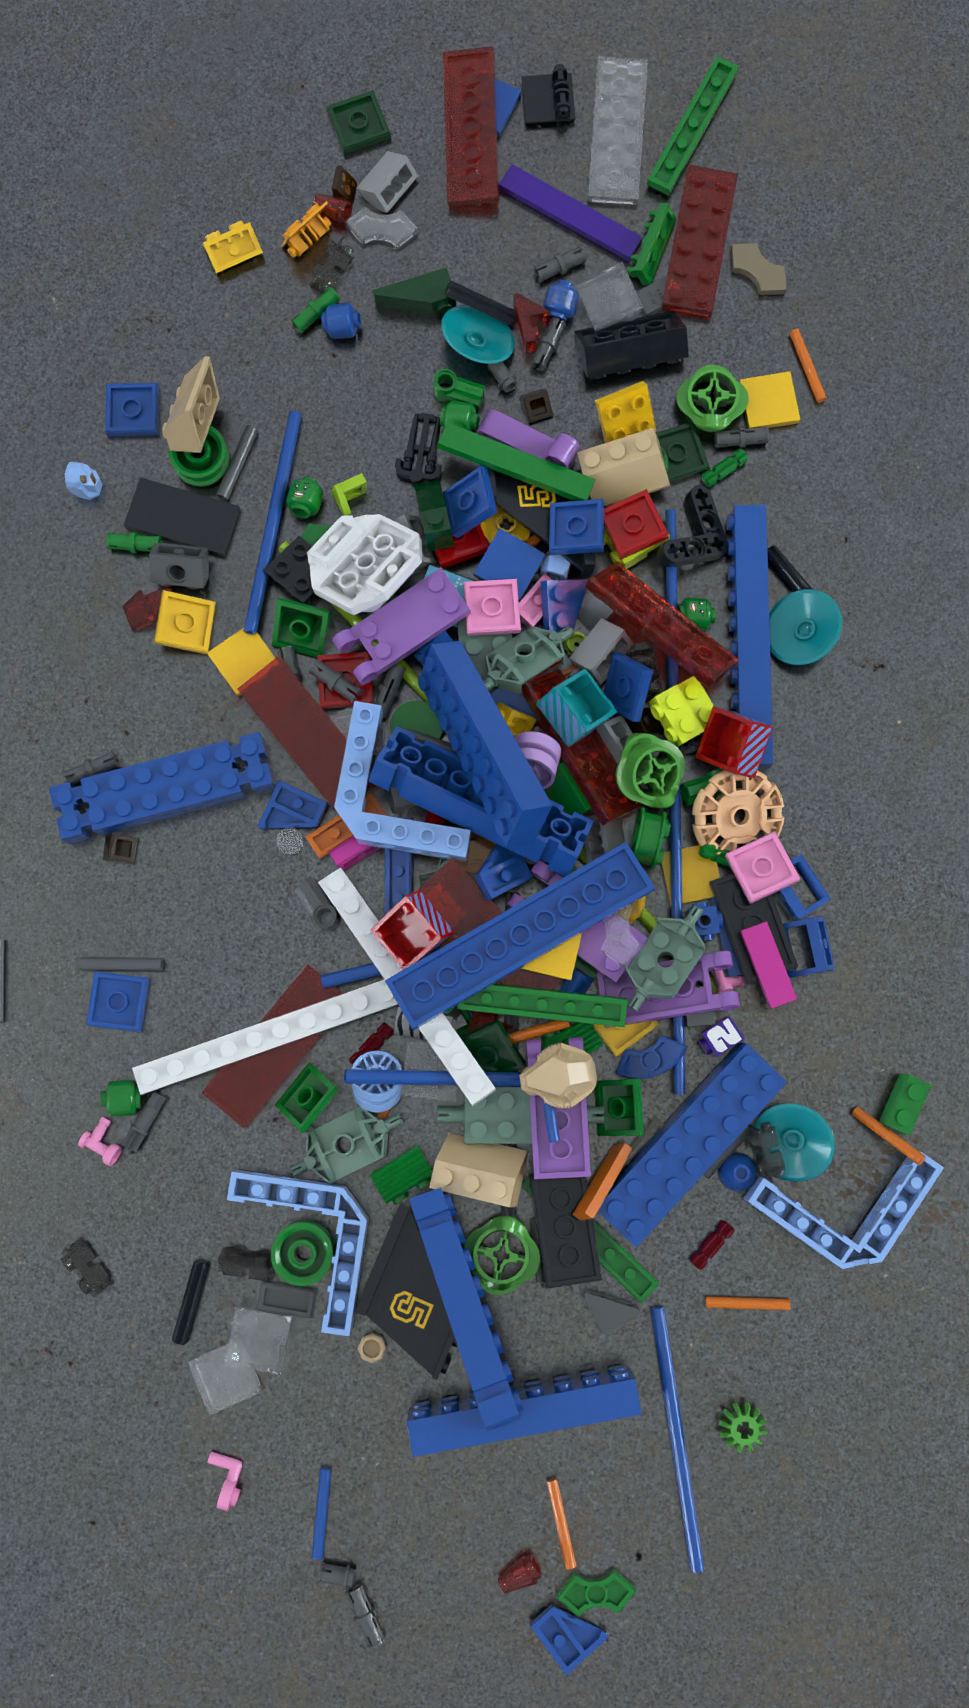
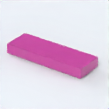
[740,921,797,1009]

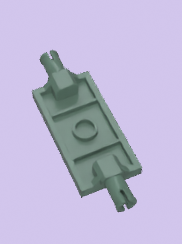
[437,1087,604,1144]

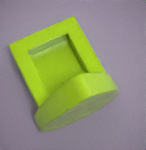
[332,473,367,516]

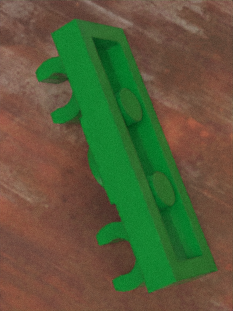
[626,203,677,286]

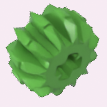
[718,1402,767,1453]

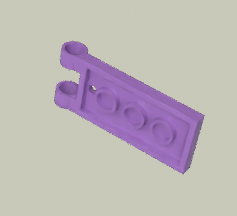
[332,568,471,685]
[506,860,648,984]
[597,951,740,1028]
[527,1037,591,1179]

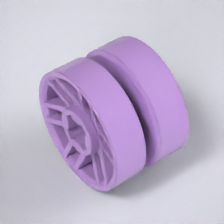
[515,731,561,789]

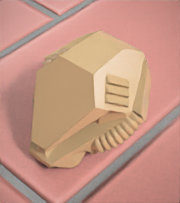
[519,1043,597,1109]

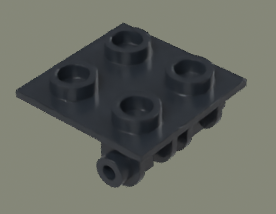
[521,64,576,124]
[263,536,315,604]

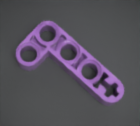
[476,409,579,469]

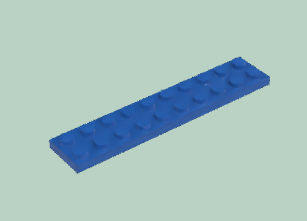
[385,842,655,1031]

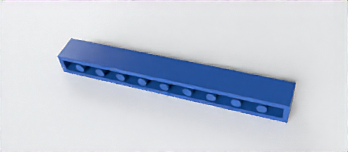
[726,505,773,769]

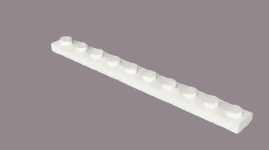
[318,867,496,1107]
[132,980,398,1095]

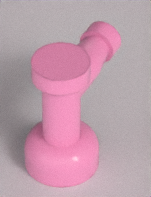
[709,970,745,994]
[78,1117,122,1167]

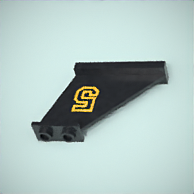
[480,465,596,577]
[355,1203,457,1380]

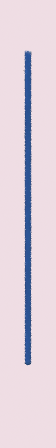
[665,509,686,1094]

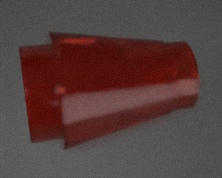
[313,194,352,224]
[498,1555,542,1594]

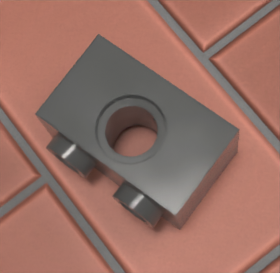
[149,543,209,589]

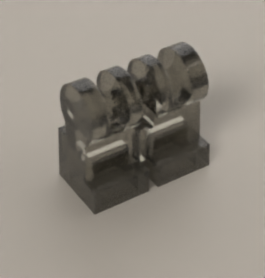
[626,641,663,703]

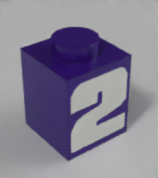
[698,1016,745,1057]

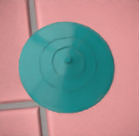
[441,305,515,364]
[769,589,842,665]
[751,1103,835,1182]

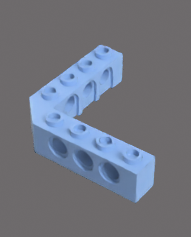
[334,701,471,862]
[743,1151,944,1269]
[227,1170,369,1336]

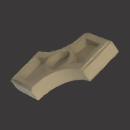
[731,243,787,295]

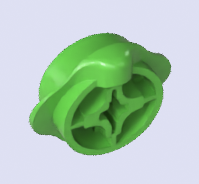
[676,365,749,432]
[615,733,685,808]
[464,1215,540,1295]

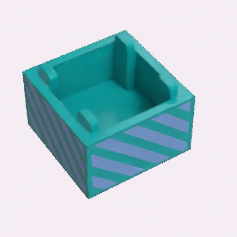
[536,669,617,747]

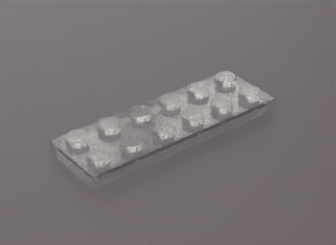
[587,56,648,205]

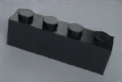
[574,311,689,379]

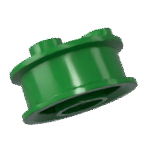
[168,426,230,487]
[630,806,671,870]
[271,1220,335,1286]

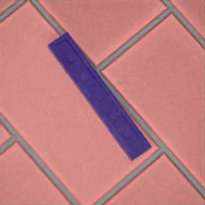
[499,164,643,262]

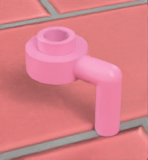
[207,1451,242,1512]

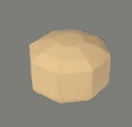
[358,1332,387,1363]

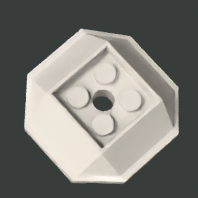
[307,514,422,615]

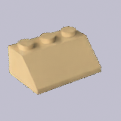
[163,356,220,453]
[577,428,671,508]
[429,1133,529,1207]

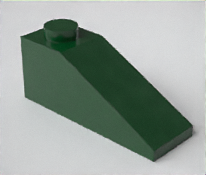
[373,267,456,315]
[414,479,454,552]

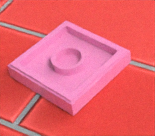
[463,579,521,636]
[725,832,800,904]

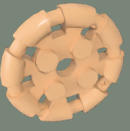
[692,770,785,855]

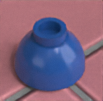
[718,1152,757,1192]

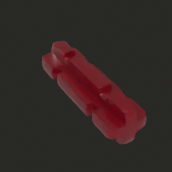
[349,1022,394,1065]
[690,1221,735,1270]

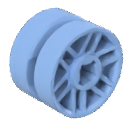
[351,1051,402,1112]

